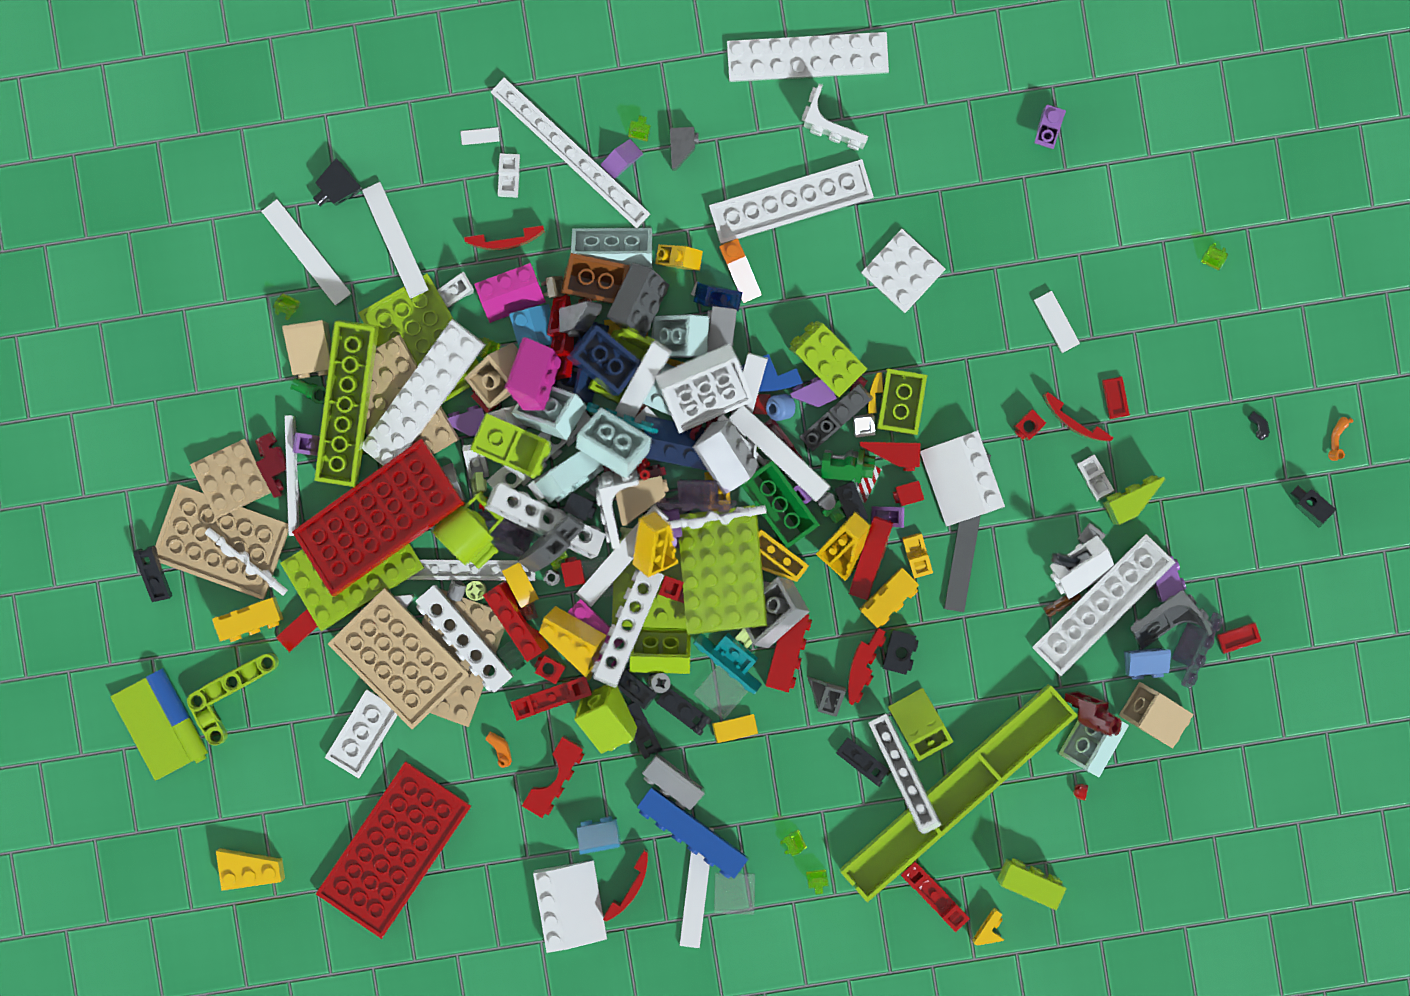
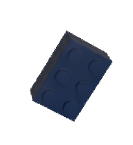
[567,325,642,396]

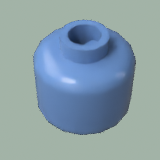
[766,394,796,421]

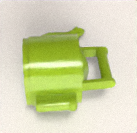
[431,485,504,569]

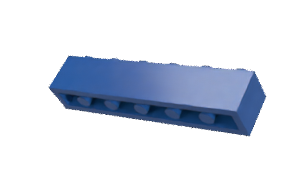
[637,787,749,879]

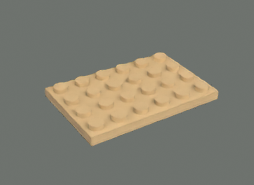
[365,335,460,455]
[155,484,289,600]
[328,587,470,730]
[422,588,505,727]

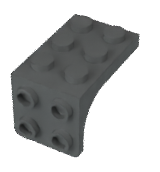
[1130,590,1212,650]

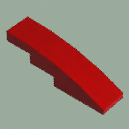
[547,295,574,380]
[849,516,894,601]

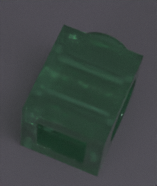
[496,640,526,671]

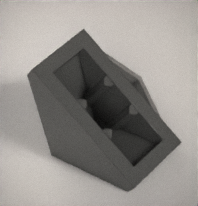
[807,676,846,717]

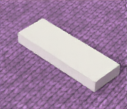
[1034,291,1080,353]

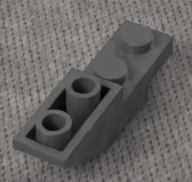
[800,384,873,452]
[517,513,585,573]

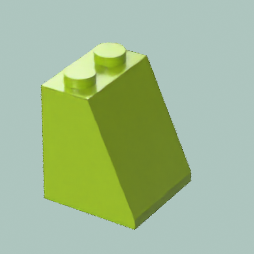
[574,684,637,754]

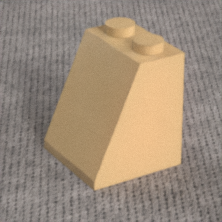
[282,320,332,379]
[465,343,519,409]
[616,476,669,526]
[1119,682,1194,749]

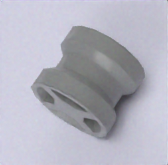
[647,673,670,693]

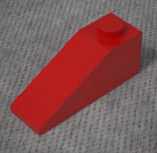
[859,442,920,471]

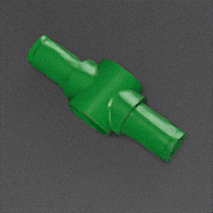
[290,377,326,405]

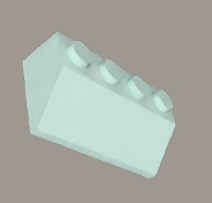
[571,228,652,269]

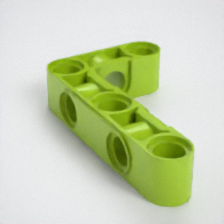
[187,653,279,746]

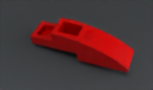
[847,628,887,705]

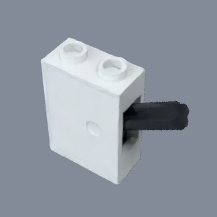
[1050,536,1114,599]

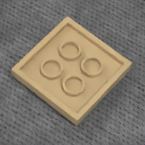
[190,439,271,519]

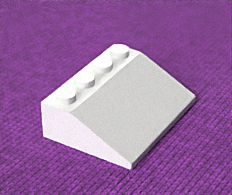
[655,344,753,433]
[920,431,1005,527]
[533,860,607,953]

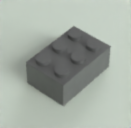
[607,263,669,337]

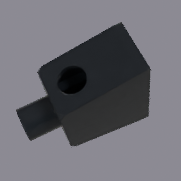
[313,158,363,207]
[1290,485,1337,528]

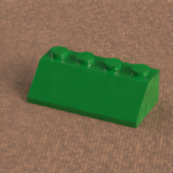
[741,460,820,549]

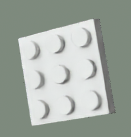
[861,229,946,314]

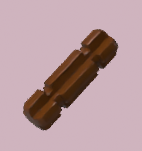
[1044,593,1081,617]

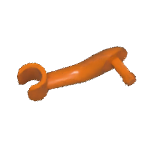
[1328,417,1353,461]

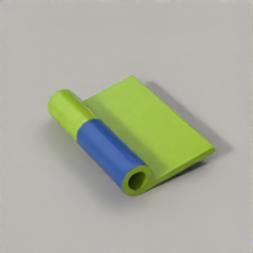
[110,668,209,781]

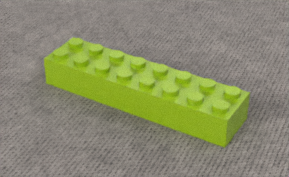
[314,320,379,487]

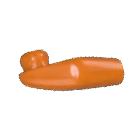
[485,731,512,768]

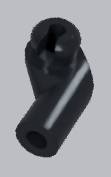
[1248,411,1270,440]

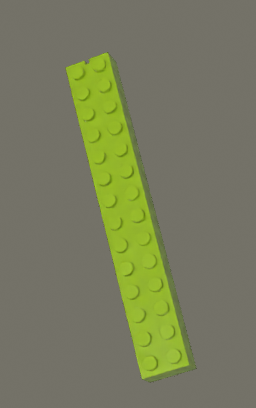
[840,684,1078,903]

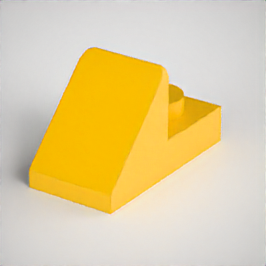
[972,907,1004,946]

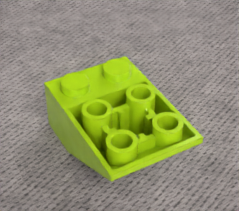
[1103,475,1165,525]
[888,688,953,761]

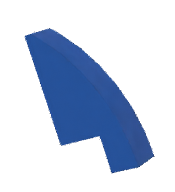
[740,354,803,392]

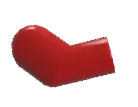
[636,458,650,480]

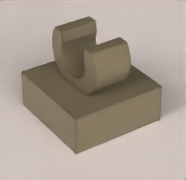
[541,276,565,298]

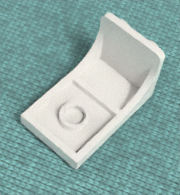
[802,84,868,150]
[596,468,639,549]

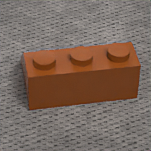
[561,253,630,304]

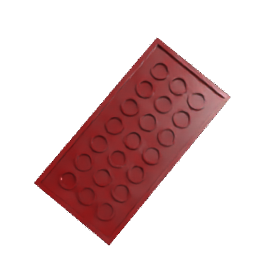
[292,439,465,597]
[316,761,472,939]

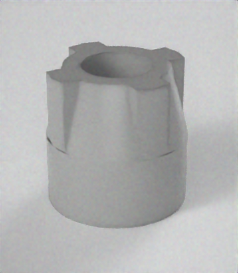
[544,569,560,586]
[447,580,467,601]

